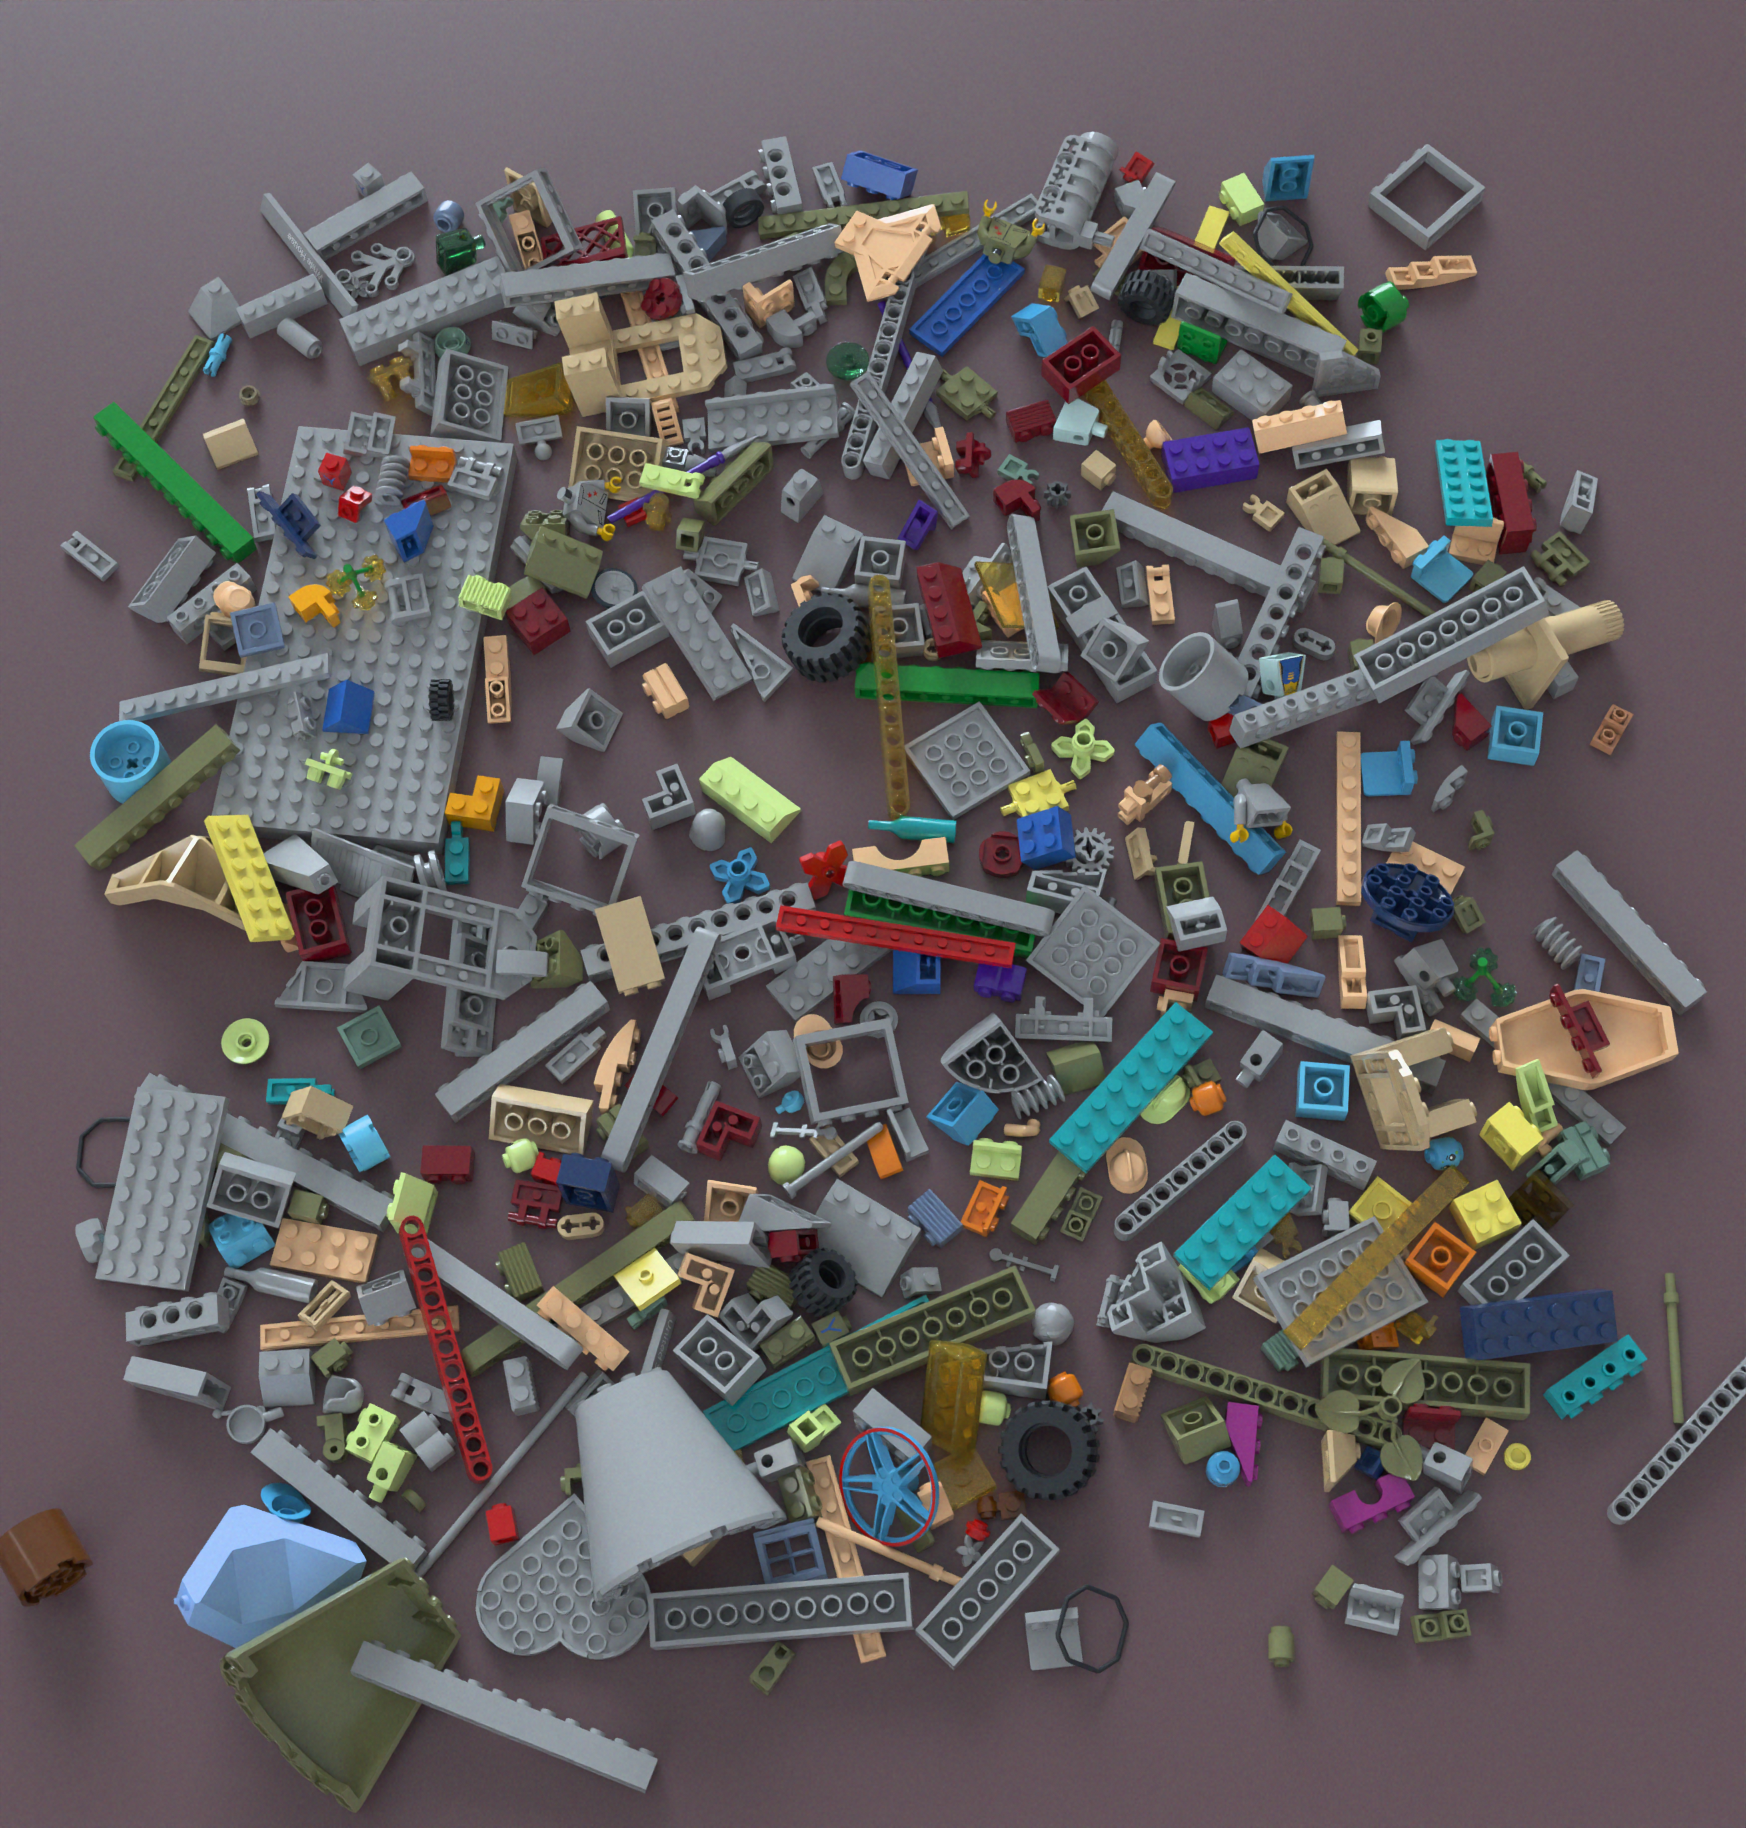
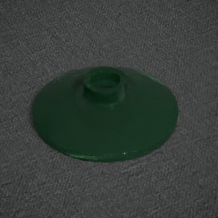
[826,342,869,380]

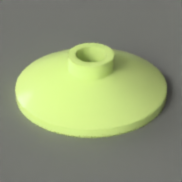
[221,1018,270,1064]

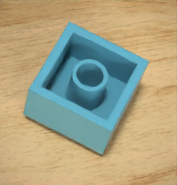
[1487,706,1543,766]
[1295,1061,1350,1121]

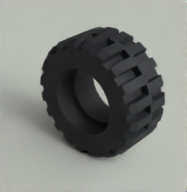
[782,593,873,682]
[998,1401,1100,1500]

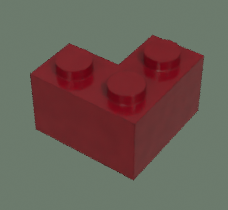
[696,1100,762,1161]

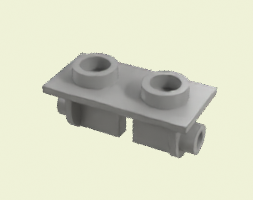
[492,320,538,349]
[287,691,317,741]
[1096,1275,1125,1328]

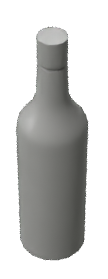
[821,584,907,609]
[224,1267,318,1304]

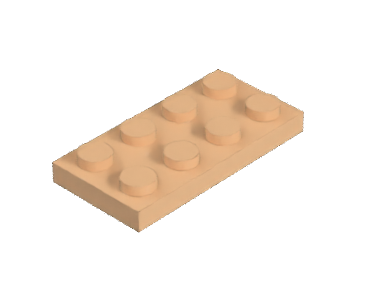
[270,1218,379,1284]

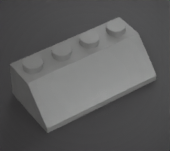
[128,536,216,623]

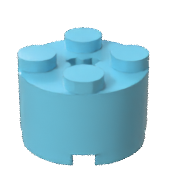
[339,1115,390,1172]

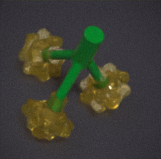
[325,554,386,611]

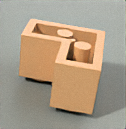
[677,1252,735,1318]

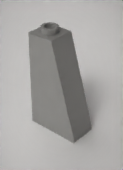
[263,834,338,894]
[670,1221,772,1268]
[123,1356,231,1411]

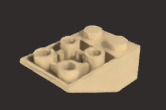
[1286,469,1361,552]

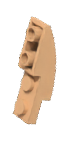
[483,635,512,724]
[594,1019,641,1115]

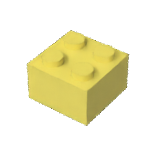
[1479,1102,1544,1171]
[1449,1180,1522,1250]

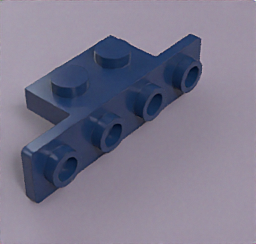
[256,491,321,559]

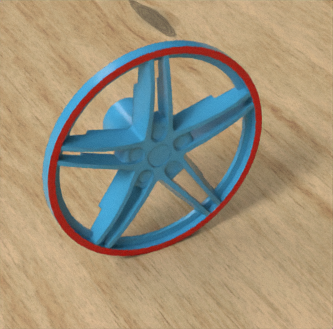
[839,1426,939,1547]

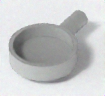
[226,1405,285,1444]

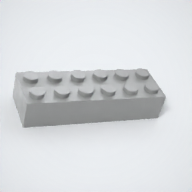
[1047,567,1157,703]
[915,1514,1060,1670]

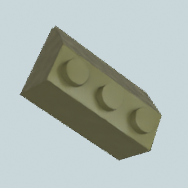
[524,526,603,599]

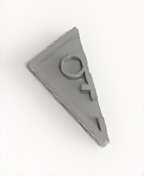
[731,623,794,702]

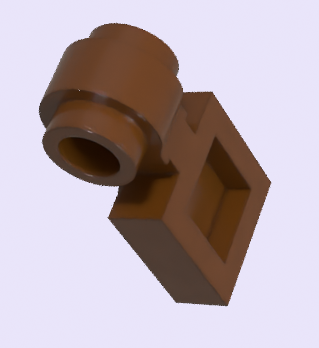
[976,1491,1027,1521]

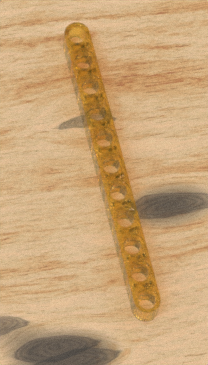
[867,574,910,820]
[1283,1164,1470,1351]

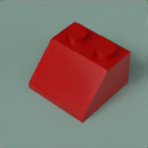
[1239,905,1308,964]

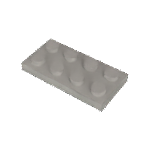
[976,640,1068,673]

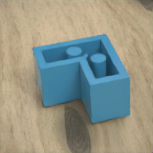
[1011,303,1068,357]

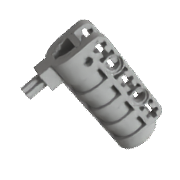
[1035,132,1119,250]

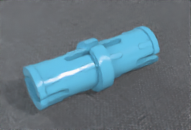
[203,334,232,377]

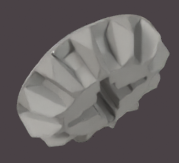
[860,1001,898,1039]

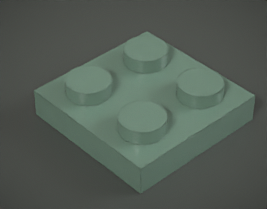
[337,1005,402,1070]

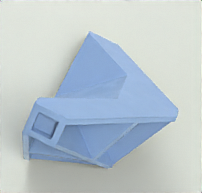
[174,1505,367,1648]

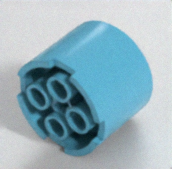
[90,720,172,804]

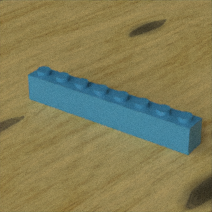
[1134,722,1286,875]

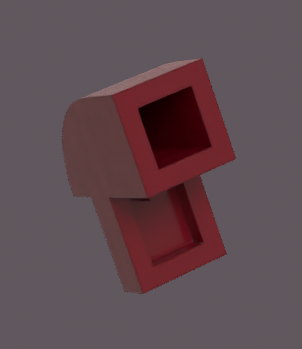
[993,480,1041,522]

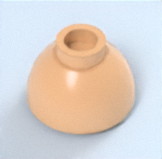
[1143,420,1172,449]

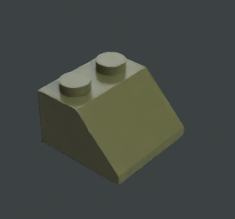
[1070,509,1120,568]
[1160,1396,1232,1465]

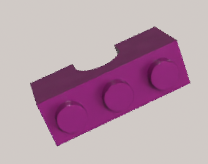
[1328,1474,1415,1534]

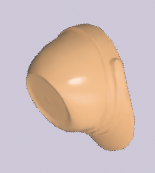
[213,581,255,618]

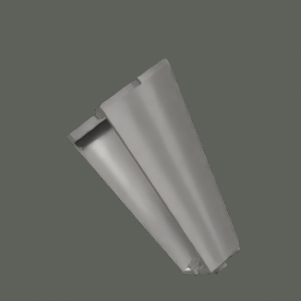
[575,1367,787,1606]

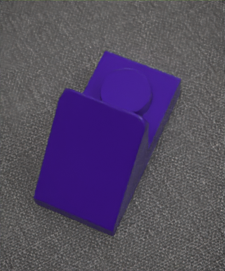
[897,500,938,550]

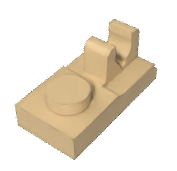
[1125,828,1157,880]

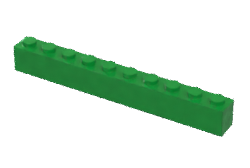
[93,402,257,564]

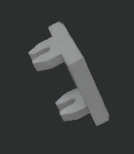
[1149,349,1211,405]

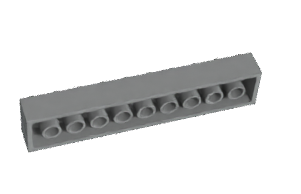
[648,1573,914,1650]

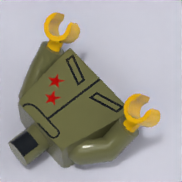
[977,199,1045,264]

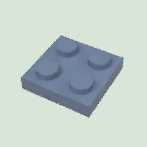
[230,602,286,658]

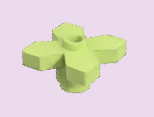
[1051,719,1115,779]

